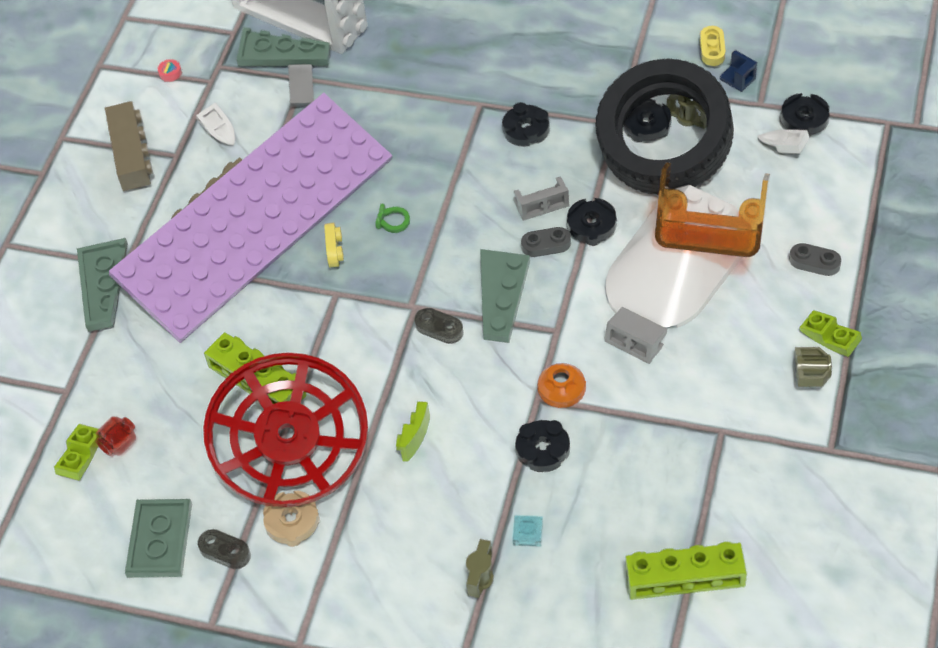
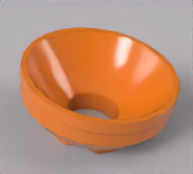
[538,363,586,408]

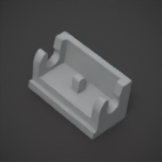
[513,177,569,221]
[605,307,667,364]

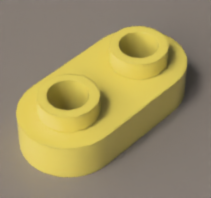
[700,26,725,66]
[324,222,344,268]

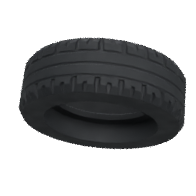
[595,58,734,195]

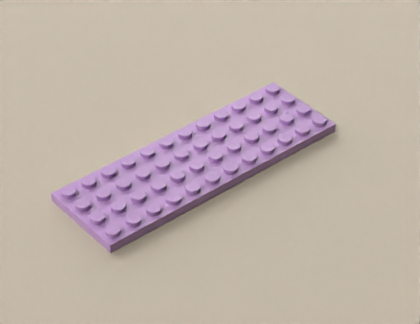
[109,93,392,343]

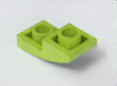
[799,310,862,357]
[396,401,430,462]
[54,424,103,481]

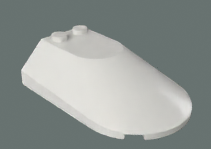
[606,185,755,328]

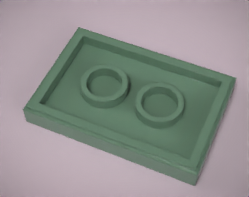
[125,499,192,578]

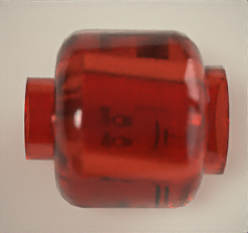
[96,416,136,456]

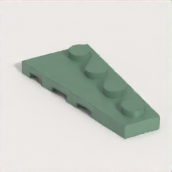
[237,27,331,66]
[77,238,128,332]
[480,249,530,343]

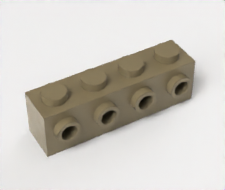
[105,101,153,191]

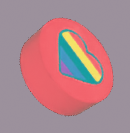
[158,59,182,82]

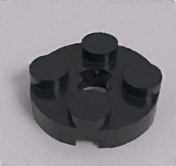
[780,93,830,137]
[623,99,671,143]
[502,102,550,147]
[567,198,617,246]
[515,420,570,472]

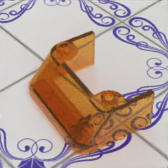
[655,162,770,257]

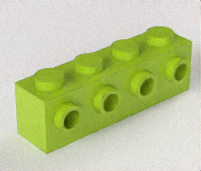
[204,332,307,404]
[625,542,747,600]

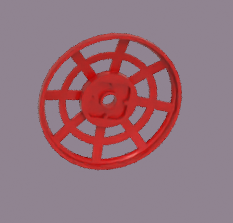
[203,352,368,507]

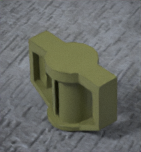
[667,95,707,129]
[795,347,832,387]
[466,539,494,598]

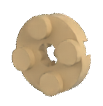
[263,491,320,547]

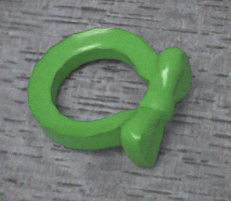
[375,204,410,233]

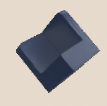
[720,50,757,92]

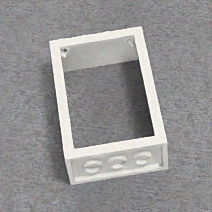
[232,0,368,54]

